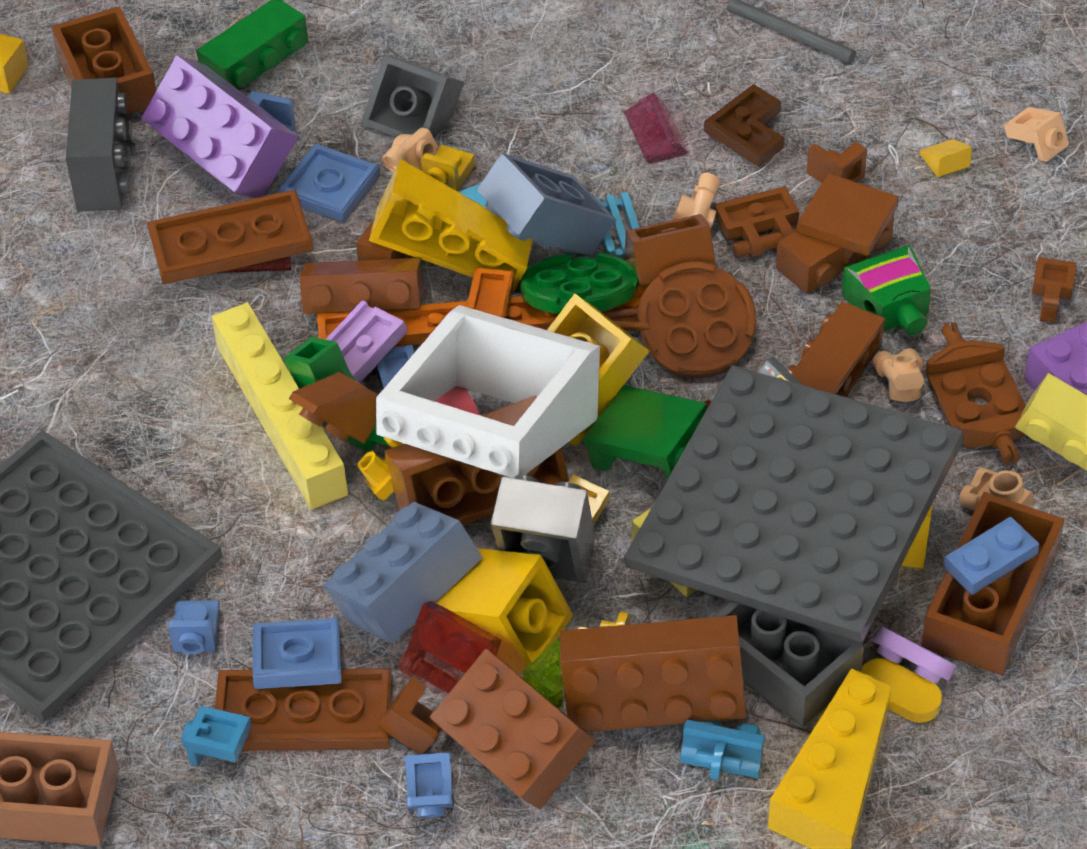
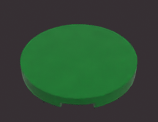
[520,253,638,314]

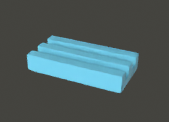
[595,192,639,258]

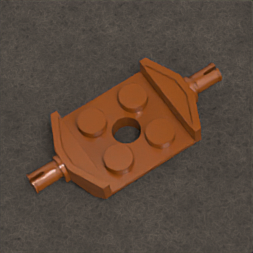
[925,322,1026,465]

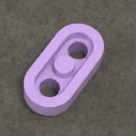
[873,625,957,684]

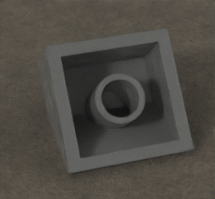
[360,54,464,138]

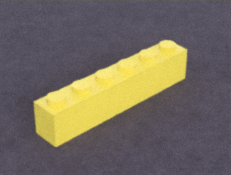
[211,302,348,510]

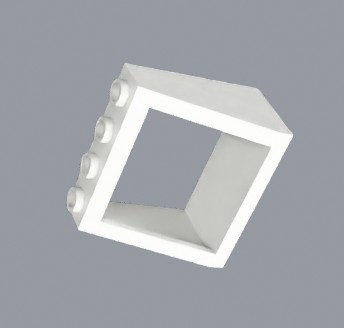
[376,305,600,478]

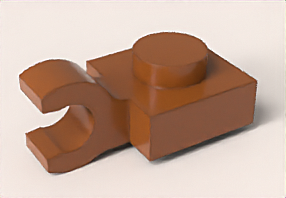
[1032,257,1077,323]

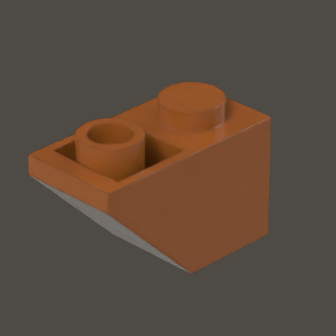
[289,372,378,444]

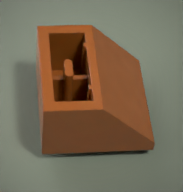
[625,214,716,286]

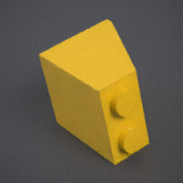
[423,548,574,677]

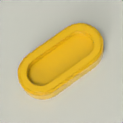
[860,658,942,723]

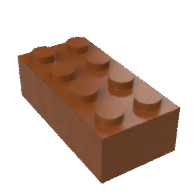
[384,395,569,525]
[921,492,1065,676]
[560,615,746,732]

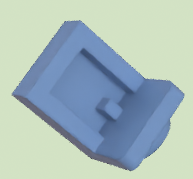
[405,752,453,818]

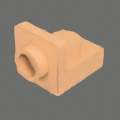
[1004,107,1069,162]

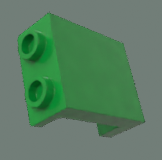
[583,385,708,480]

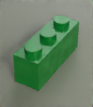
[196,0,308,90]

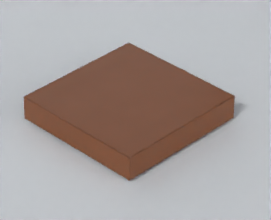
[797,173,899,256]

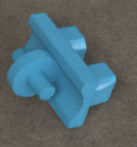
[680,719,765,781]

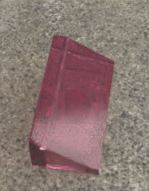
[624,92,688,164]

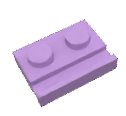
[325,300,408,383]

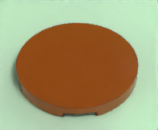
[637,261,756,378]

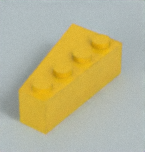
[369,159,533,292]
[768,668,891,849]

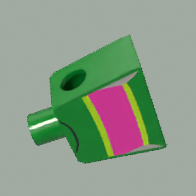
[842,245,931,335]

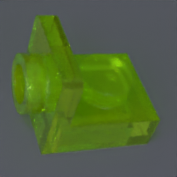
[523,638,563,710]

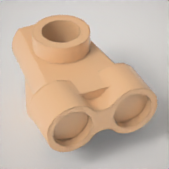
[382,128,438,174]
[672,173,720,228]
[872,348,924,402]
[959,467,1034,511]

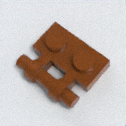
[714,186,799,258]

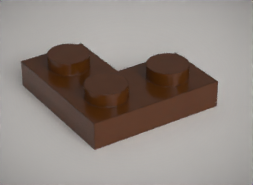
[704,84,784,167]

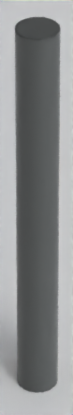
[727,0,856,64]

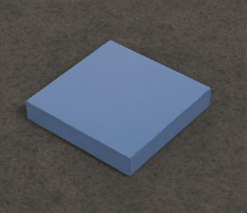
[277,143,380,223]
[253,618,342,689]

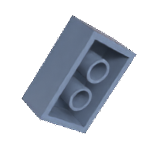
[477,153,617,256]
[323,502,483,644]

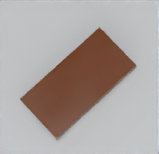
[147,189,314,285]
[215,668,392,751]

